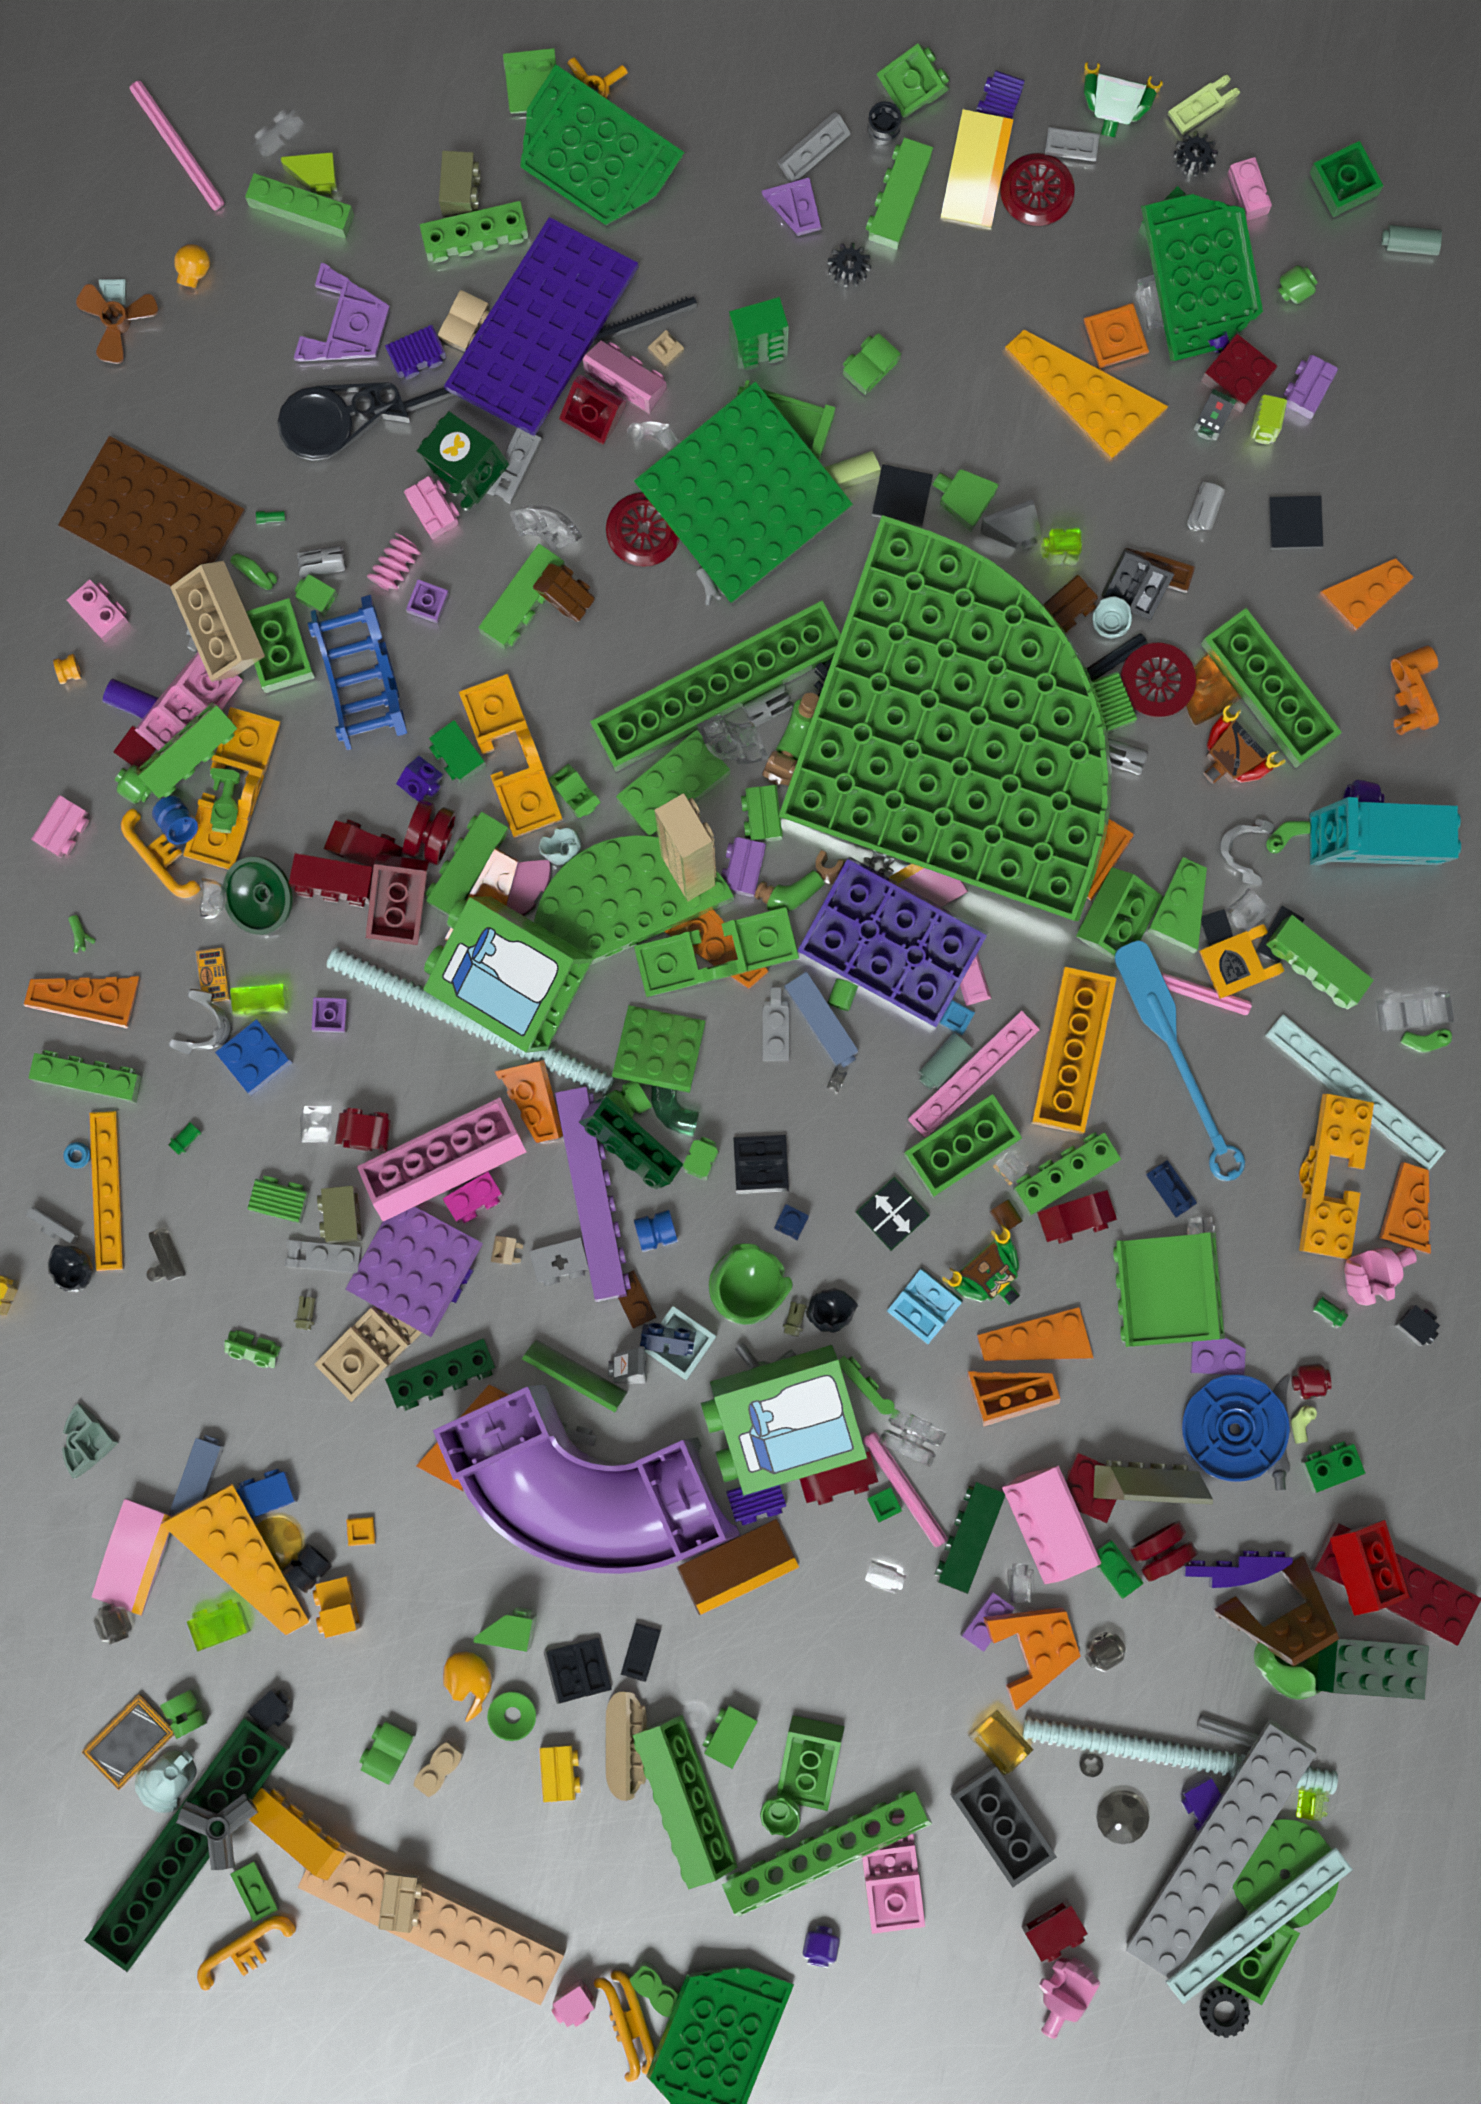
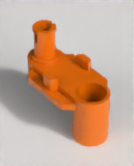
[1391,645,1439,735]

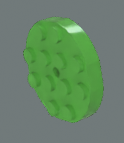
[1232,1819,1339,1929]

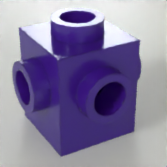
[396,756,444,802]

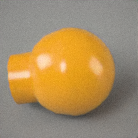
[174,244,210,288]

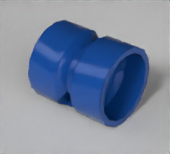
[152,796,198,845]
[634,1210,678,1252]

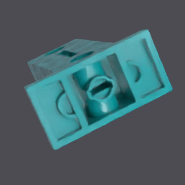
[1309,797,1461,865]

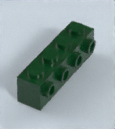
[579,1096,683,1190]
[385,1338,497,1411]
[934,1482,1005,1594]

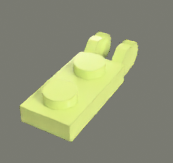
[1168,75,1240,135]

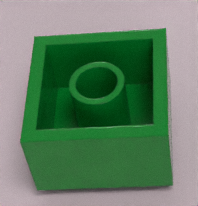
[1309,141,1384,217]

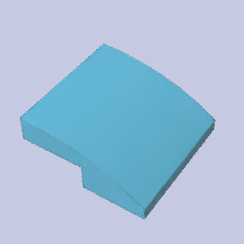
[887,1267,963,1344]

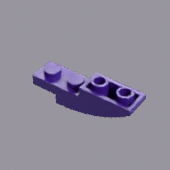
[1182,1551,1293,1588]

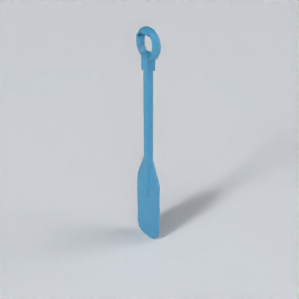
[1114,941,1245,1181]

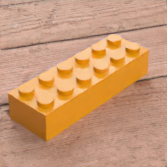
[1030,967,1117,1135]

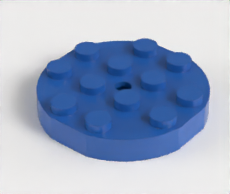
[1182,1375,1290,1482]

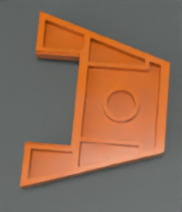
[983,1607,1081,1711]

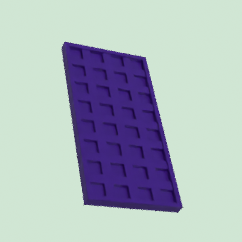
[444,217,639,437]

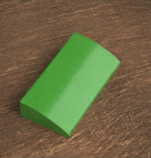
[522,1339,628,1413]

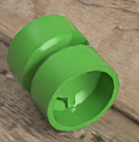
[604,1081,652,1119]
[160,1690,207,1739]

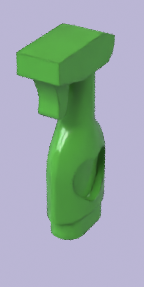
[210,768,241,833]

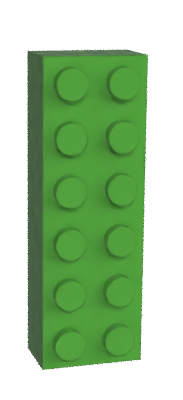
[1201,608,1342,768]
[633,1714,738,1890]

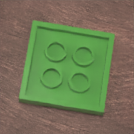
[612,1005,706,1093]

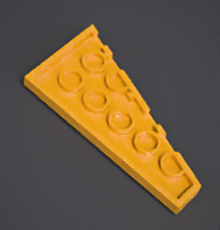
[1005,330,1168,460]
[161,1483,309,1635]

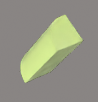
[824,451,881,490]

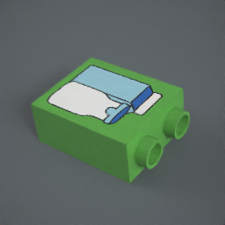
[423,896,594,1053]
[701,1345,867,1495]

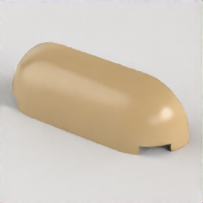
[606,1692,647,1801]

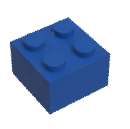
[215,1019,292,1096]

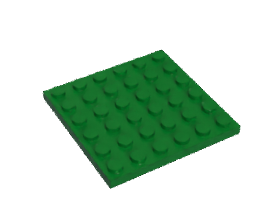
[634,382,853,604]

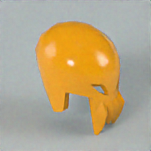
[443,1651,492,1722]

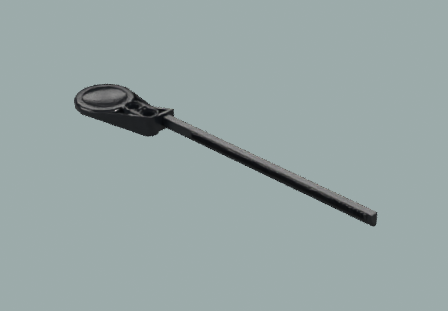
[277,296,697,461]

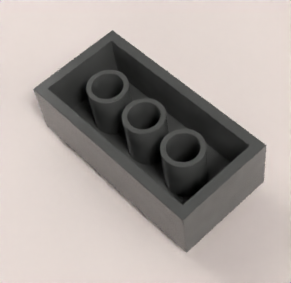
[950,1764,1057,1888]

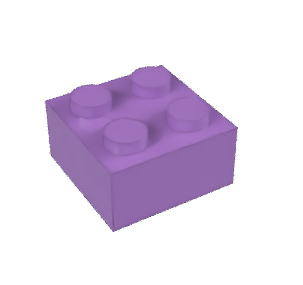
[406,580,449,624]
[312,997,348,1033]

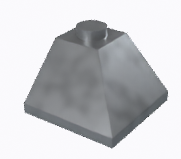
[980,499,1042,550]

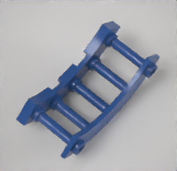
[308,595,407,750]

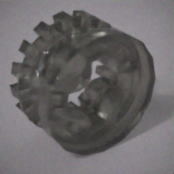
[826,1067,847,1094]
[1079,1752,1104,1777]

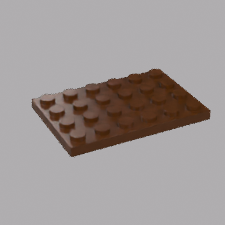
[58,436,246,587]

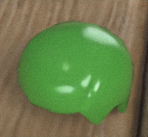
[760,1795,801,1838]

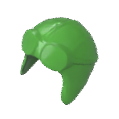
[709,1243,793,1325]
[1254,1620,1335,1700]

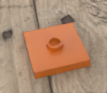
[1083,303,1149,369]

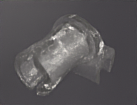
[627,421,680,452]

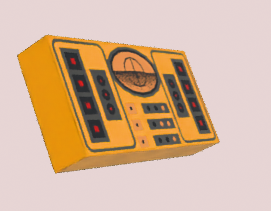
[196,948,230,1003]

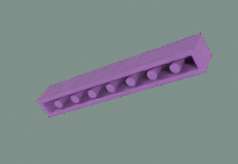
[555,1087,631,1302]

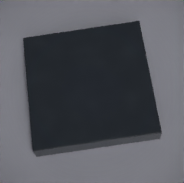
[872,464,933,526]
[1268,496,1323,550]

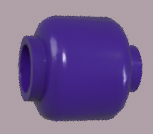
[1343,779,1385,803]
[802,1926,840,1968]

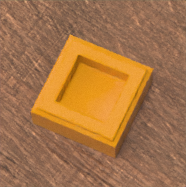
[346,1517,376,1546]

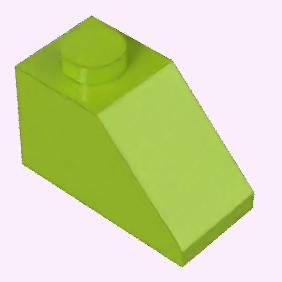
[281,152,338,195]

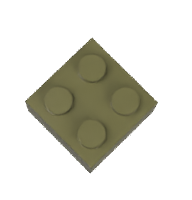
[439,151,481,217]
[317,1186,363,1244]

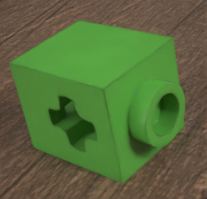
[295,574,338,617]

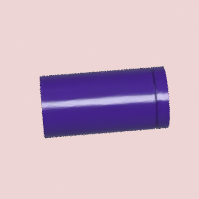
[102,678,159,719]

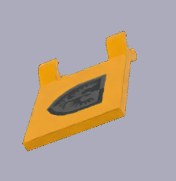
[1199,924,1284,999]

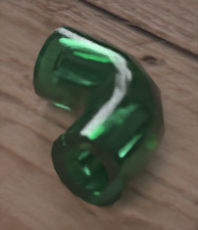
[651,1085,699,1137]

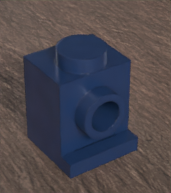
[774,1204,809,1241]

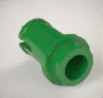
[168,1122,202,1155]
[1313,1296,1349,1328]

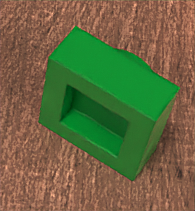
[867,1487,902,1523]

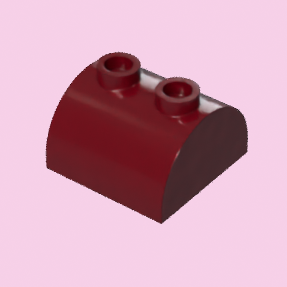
[559,375,626,445]

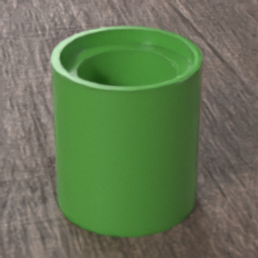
[827,978,858,1011]

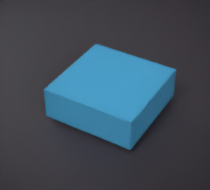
[939,1000,975,1036]

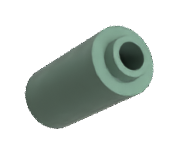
[1381,225,1442,256]
[918,1033,973,1090]

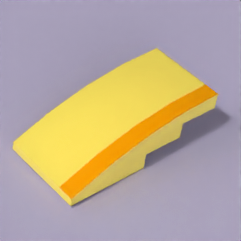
[941,109,1013,228]

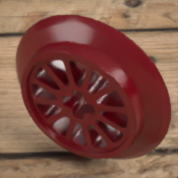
[1000,153,1075,226]
[606,493,680,567]
[1121,642,1196,717]

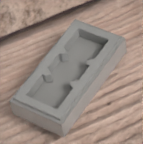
[1045,127,1100,162]
[26,1207,79,1244]

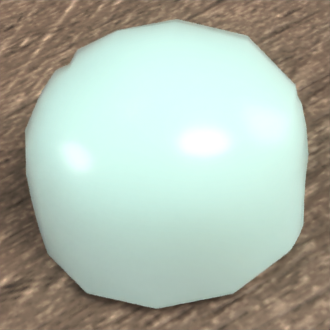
[1092,596,1132,639]
[538,827,581,865]

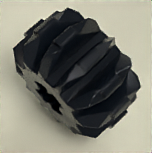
[1173,131,1218,177]
[827,242,871,287]

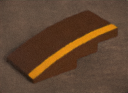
[676,1519,799,1615]

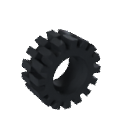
[1199,1986,1250,2038]

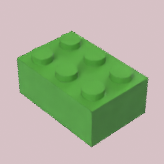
[246,598,315,693]

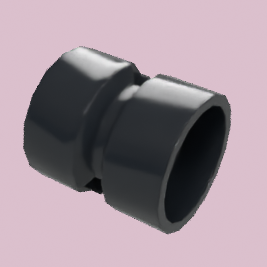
[867,101,902,146]
[282,1543,332,1594]

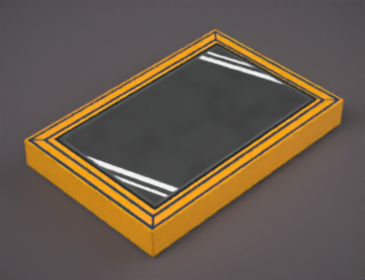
[82,1694,174,1790]

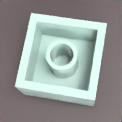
[644,1306,717,1381]

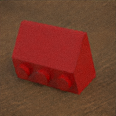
[1330,1520,1410,1616]

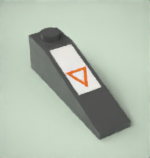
[608,1347,646,1384]

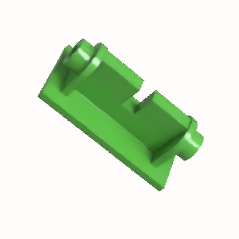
[224,1330,281,1368]

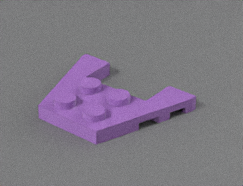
[294,263,390,362]

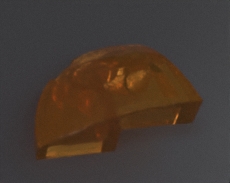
[1186,654,1241,726]

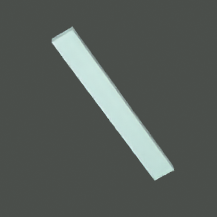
[1266,1015,1446,1170]
[1165,1847,1353,2004]

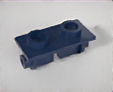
[1146,1160,1197,1218]
[640,1323,696,1357]

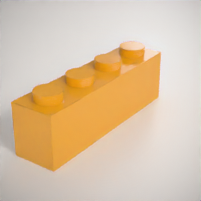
[249,1788,346,1881]

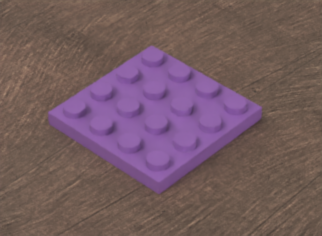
[345,1206,483,1337]

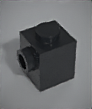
[1395,1305,1440,1346]
[247,1688,292,1731]

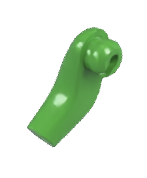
[230,553,277,590]
[1266,821,1310,853]
[1400,1028,1452,1053]

